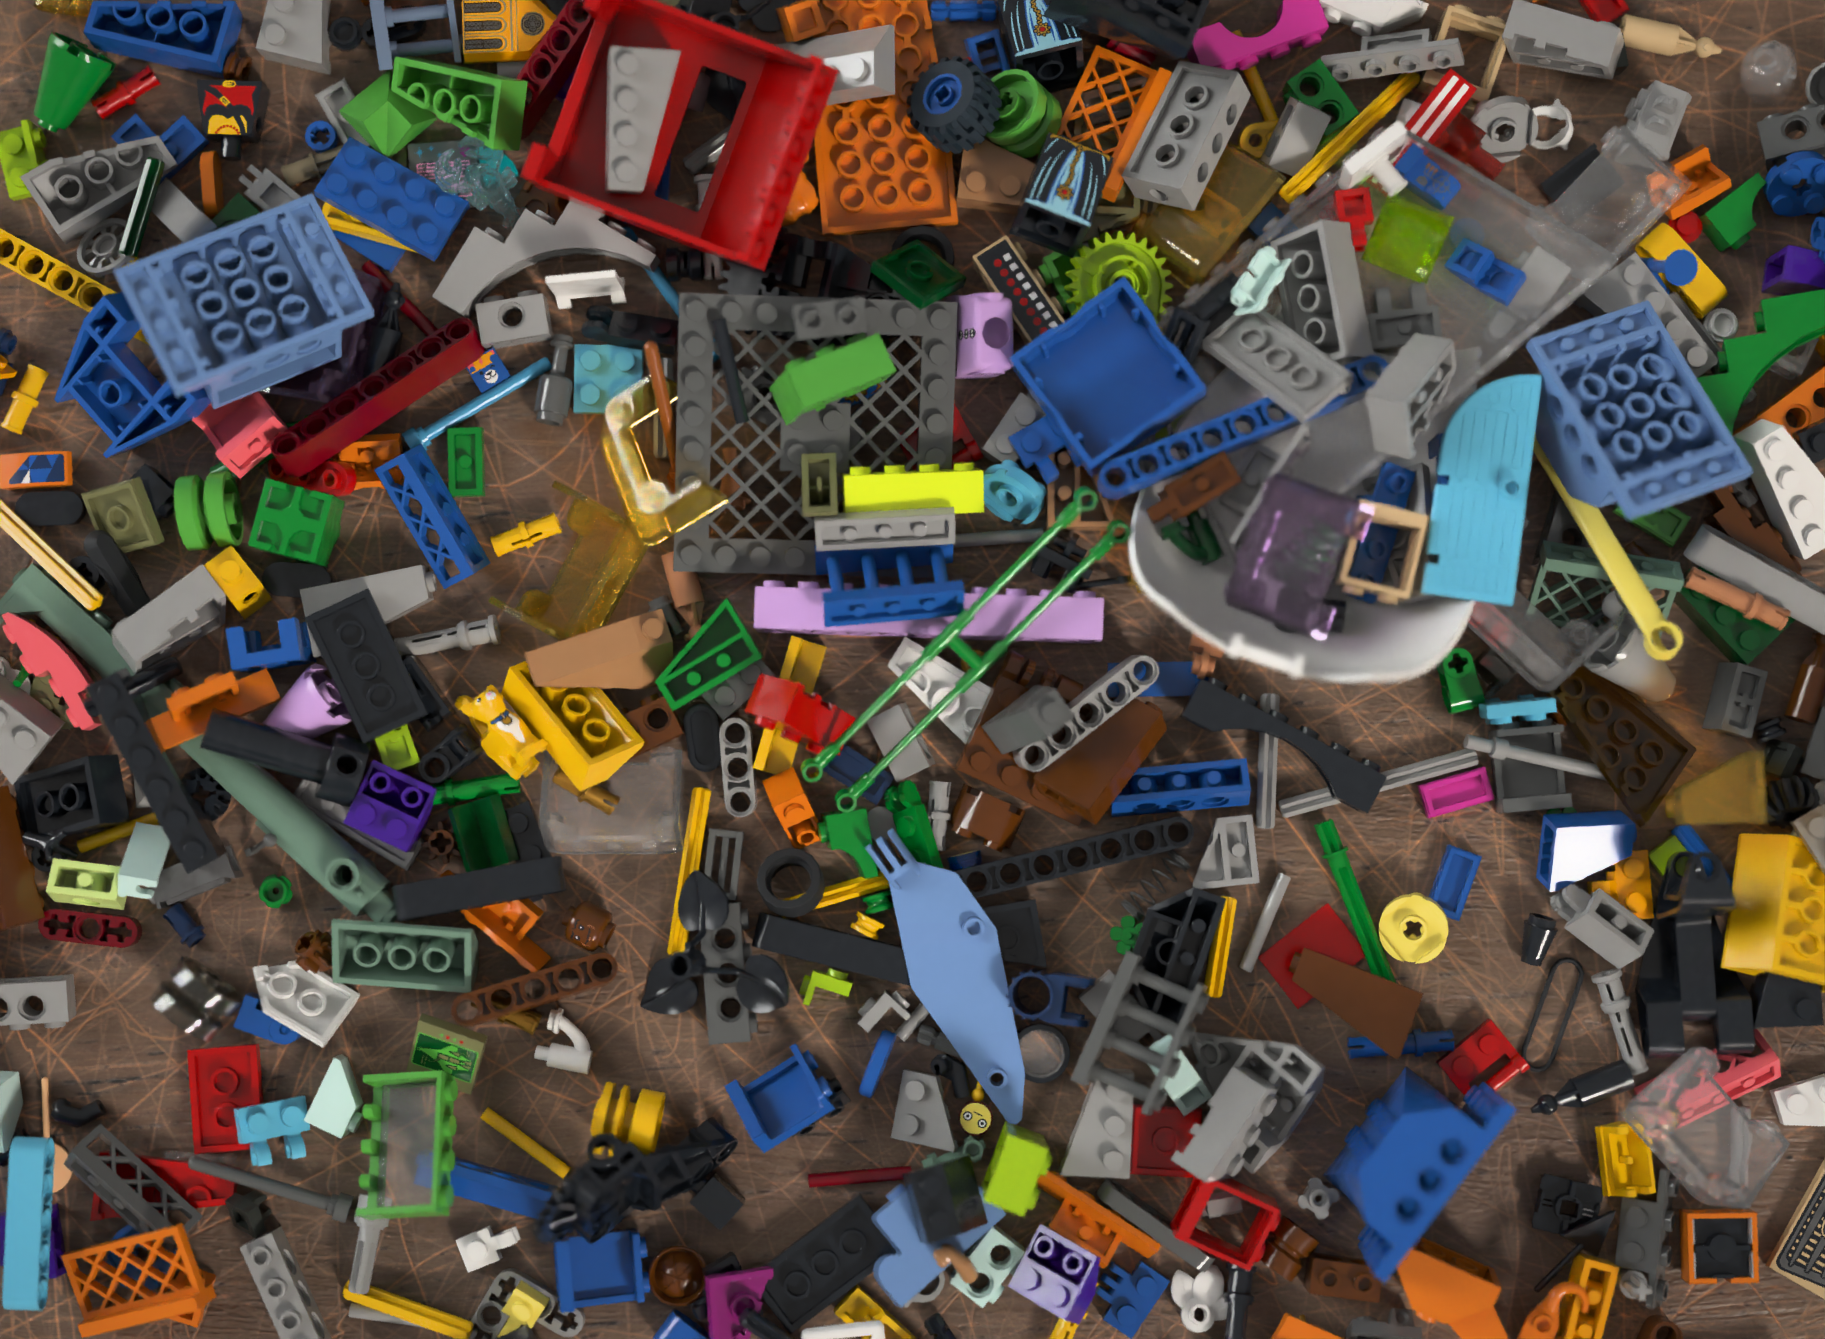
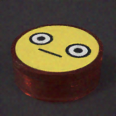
[958,1100,993,1136]

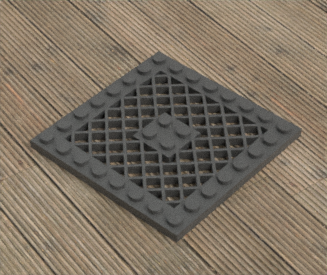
[673,293,958,578]

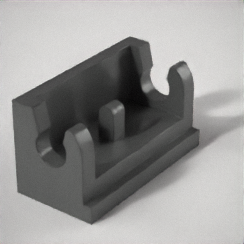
[1702,662,1768,738]

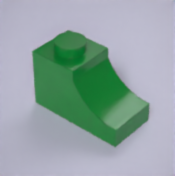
[1699,172,1767,253]
[817,806,878,879]

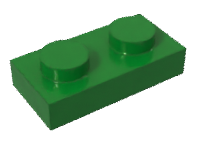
[447,427,485,497]

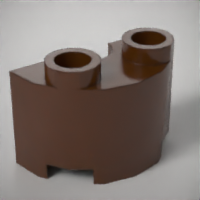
[948,784,1026,853]

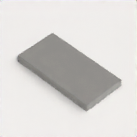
[1202,309,1353,424]

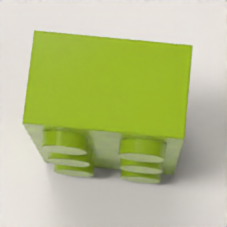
[981,1121,1052,1217]

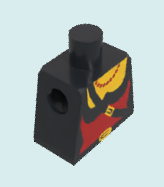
[197,80,270,161]

